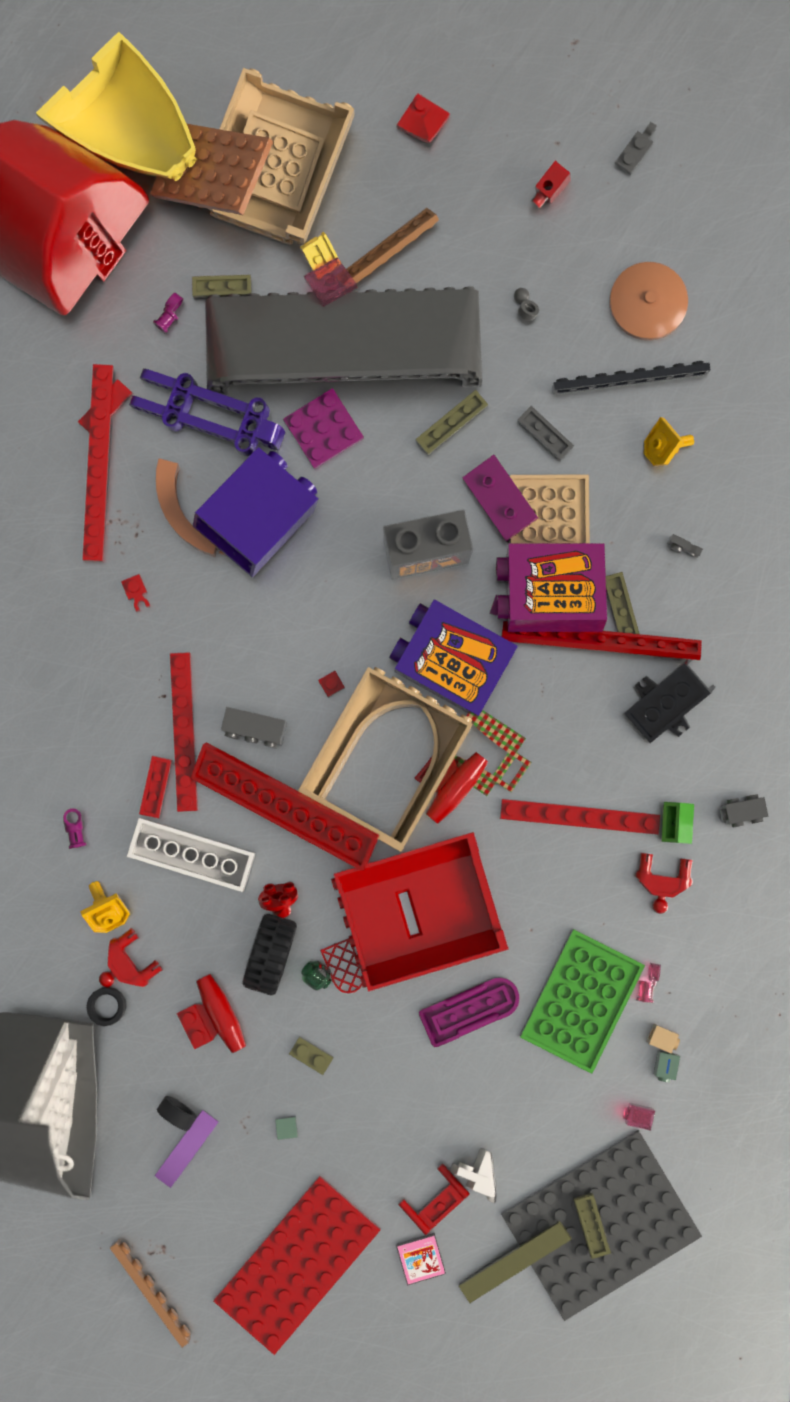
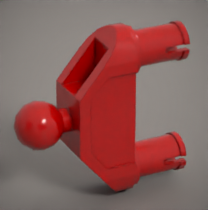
[635,853,693,914]
[99,928,163,987]

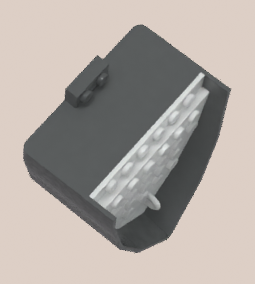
[0,1012,97,1200]

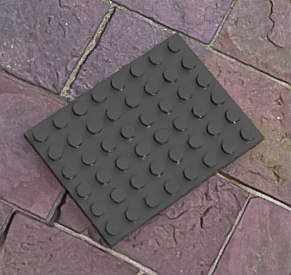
[501,1130,702,1321]

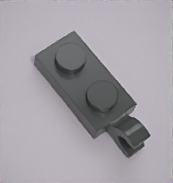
[615,122,657,175]

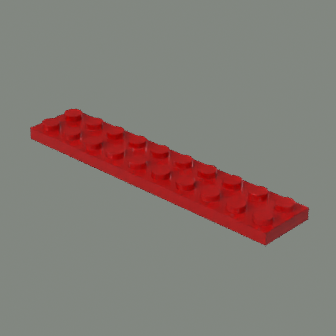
[191,742,380,871]

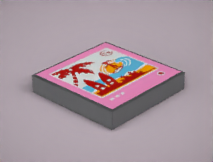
[396,1233,446,1286]

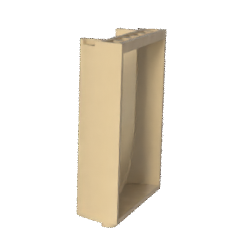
[298,667,473,852]

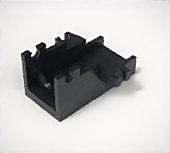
[624,659,715,743]

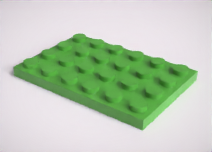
[520,929,645,1074]

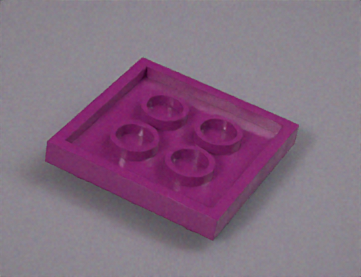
[283,388,364,469]

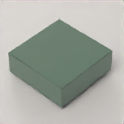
[275,1116,298,1140]

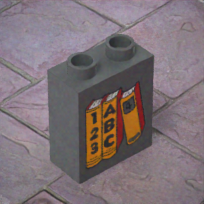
[383,510,473,580]

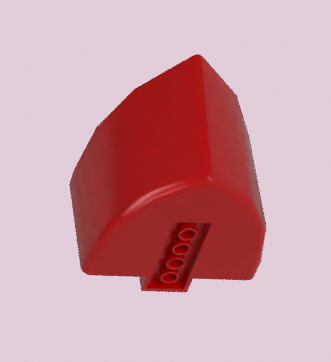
[0,120,149,315]

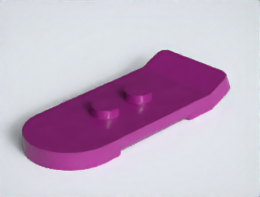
[419,977,520,1047]

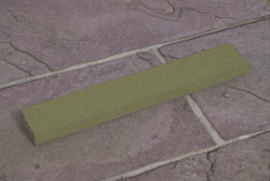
[459,1221,571,1303]

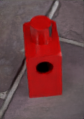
[531,160,571,208]

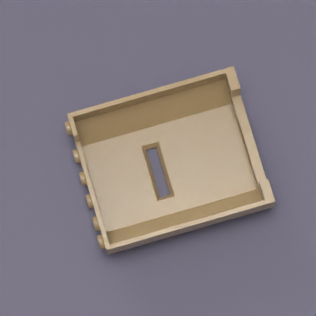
[198,68,354,245]

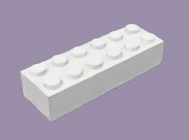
[127,818,256,892]

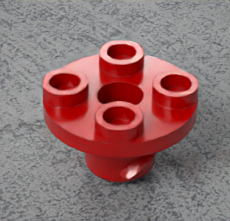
[258,882,298,918]

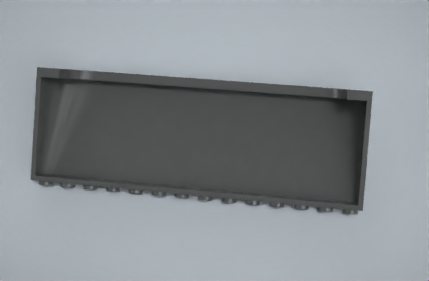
[205,286,483,395]

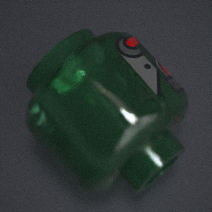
[301,961,331,991]

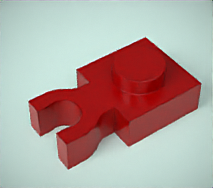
[121,574,150,612]

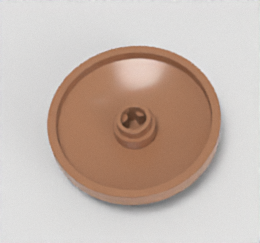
[609,262,688,340]

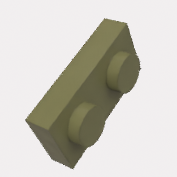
[289,1036,334,1075]

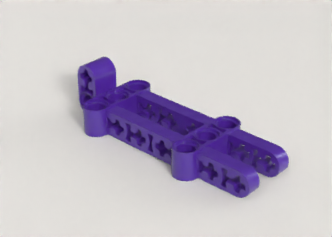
[129,368,286,456]

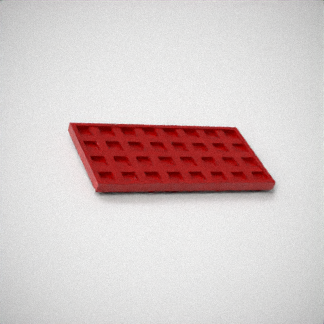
[213,1176,381,1355]

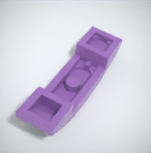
[155,1110,219,1188]

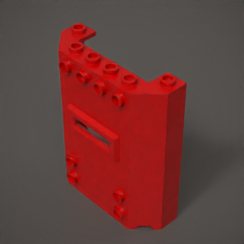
[331,832,509,992]

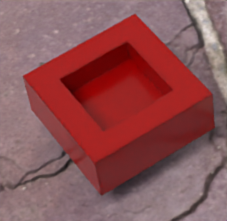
[318,671,345,698]

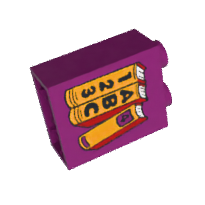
[496,543,607,632]

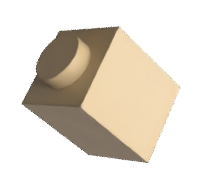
[647,1024,680,1054]

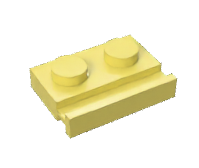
[300,232,342,281]

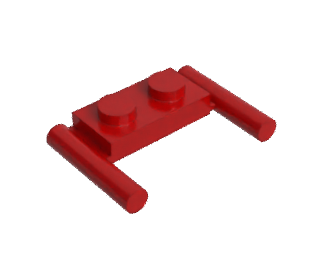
[398,1163,470,1235]

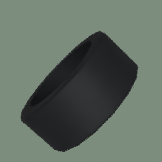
[86,987,126,1026]
[157,1096,197,1131]

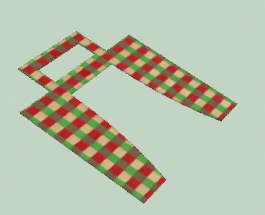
[454,710,532,796]

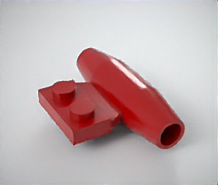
[414,752,488,824]
[176,974,246,1053]

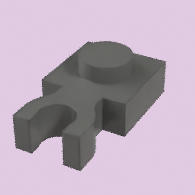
[667,534,703,558]

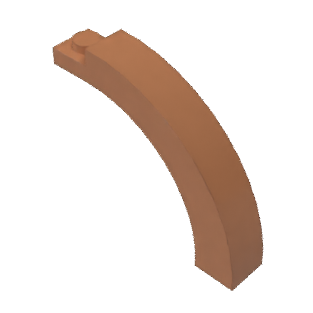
[156,458,226,557]

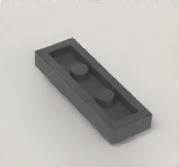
[517,406,574,461]

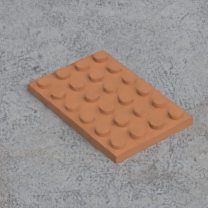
[150,124,273,215]

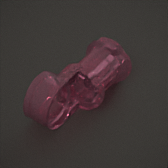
[636,963,661,1003]

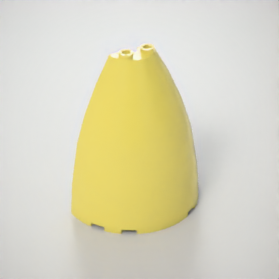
[36,32,197,181]

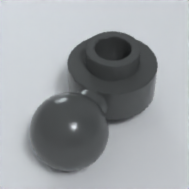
[514,288,539,320]

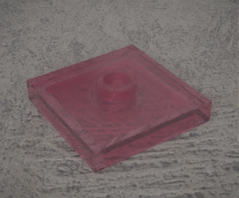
[304,257,357,307]

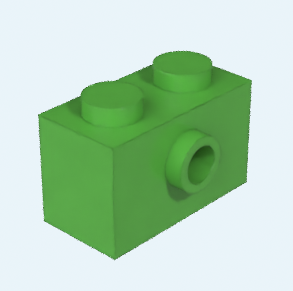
[662,802,694,844]

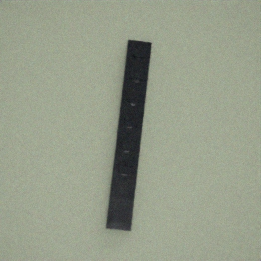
[552,361,711,394]

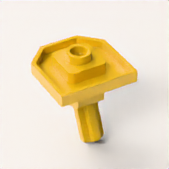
[644,417,695,467]
[80,881,130,933]

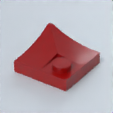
[397,93,450,144]

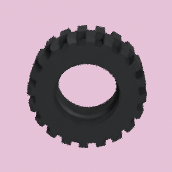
[242,913,297,996]

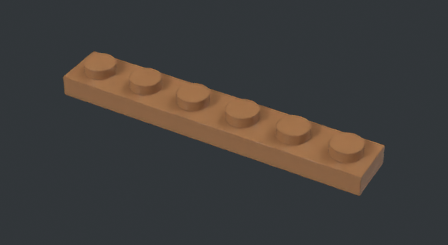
[335,208,439,290]
[110,1239,191,1348]

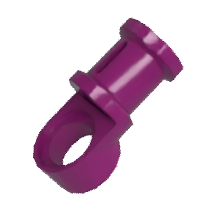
[153,292,183,334]
[63,809,86,849]

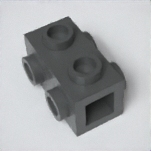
[720,794,769,828]

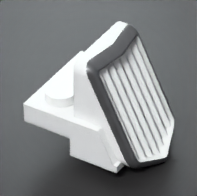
[450,1148,497,1203]

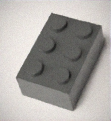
[221,707,287,748]

